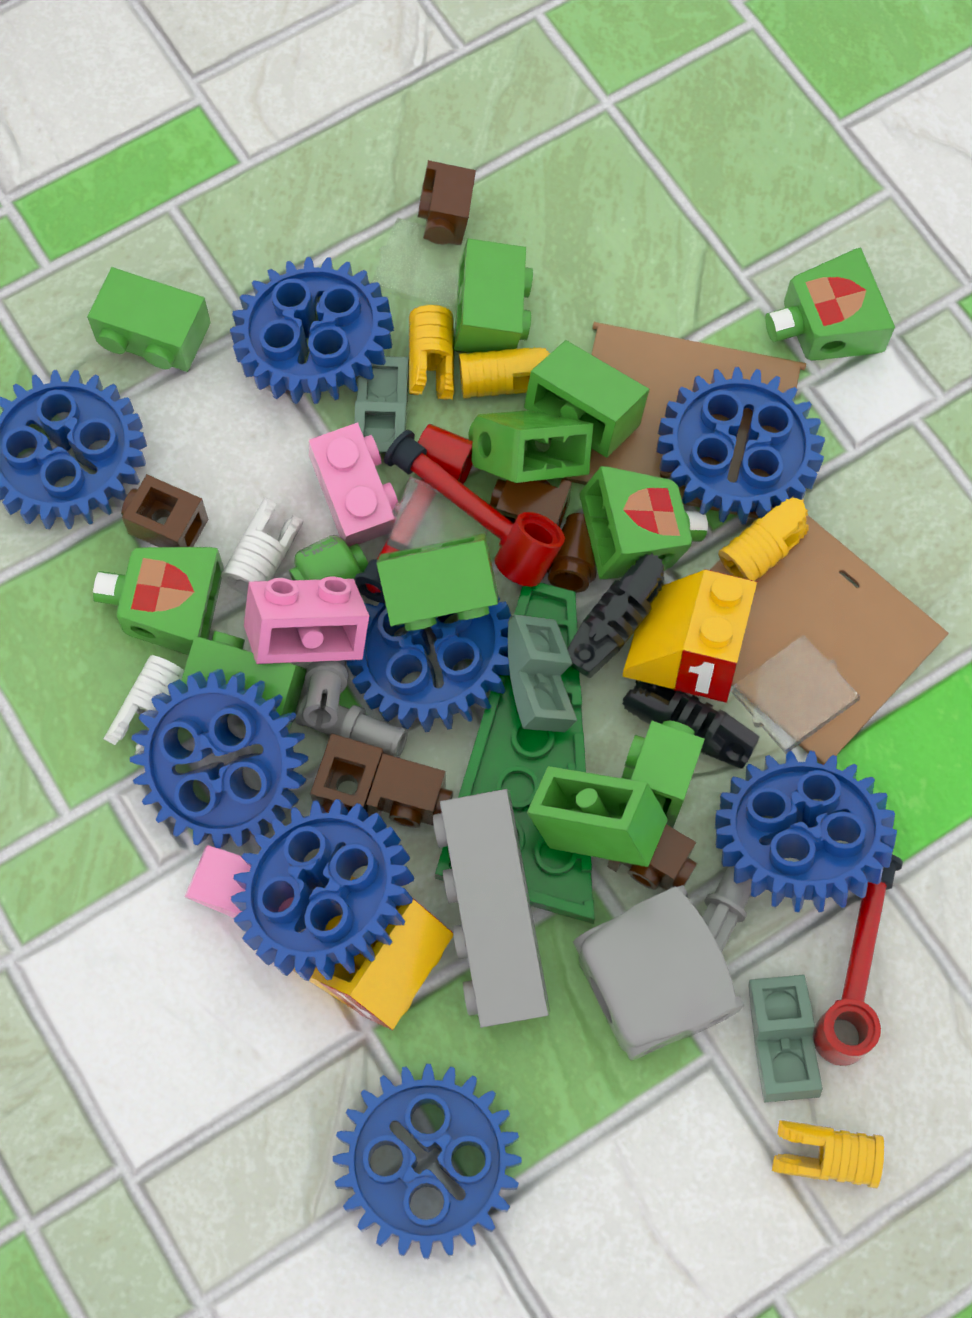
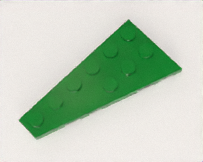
[435,582,595,924]

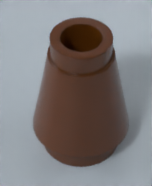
[547,513,597,593]

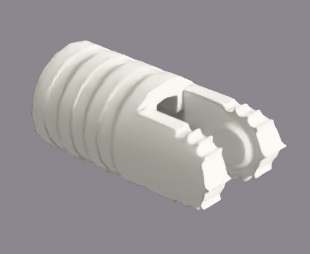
[221,497,304,596]
[103,655,184,754]

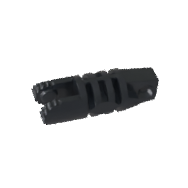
[567,553,664,678]
[622,680,760,769]

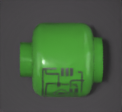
[289,535,368,595]

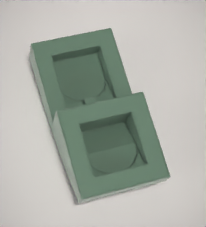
[354,356,409,454]
[508,614,577,732]
[748,975,823,1103]

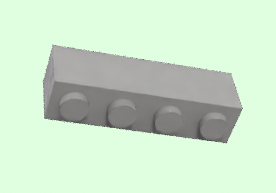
[433,789,550,1028]

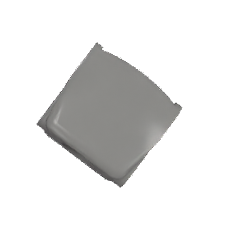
[573,885,744,1060]

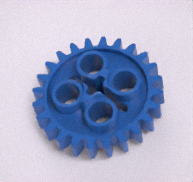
[230,257,394,404]
[656,367,825,525]
[0,370,147,529]
[346,595,512,732]
[130,669,309,849]
[715,751,897,913]
[231,799,414,981]
[333,1064,522,1259]

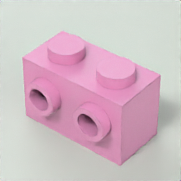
[309,422,400,547]
[244,577,369,664]

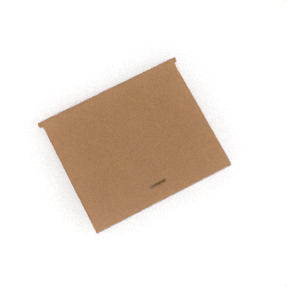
[564,322,806,519]
[710,506,949,765]

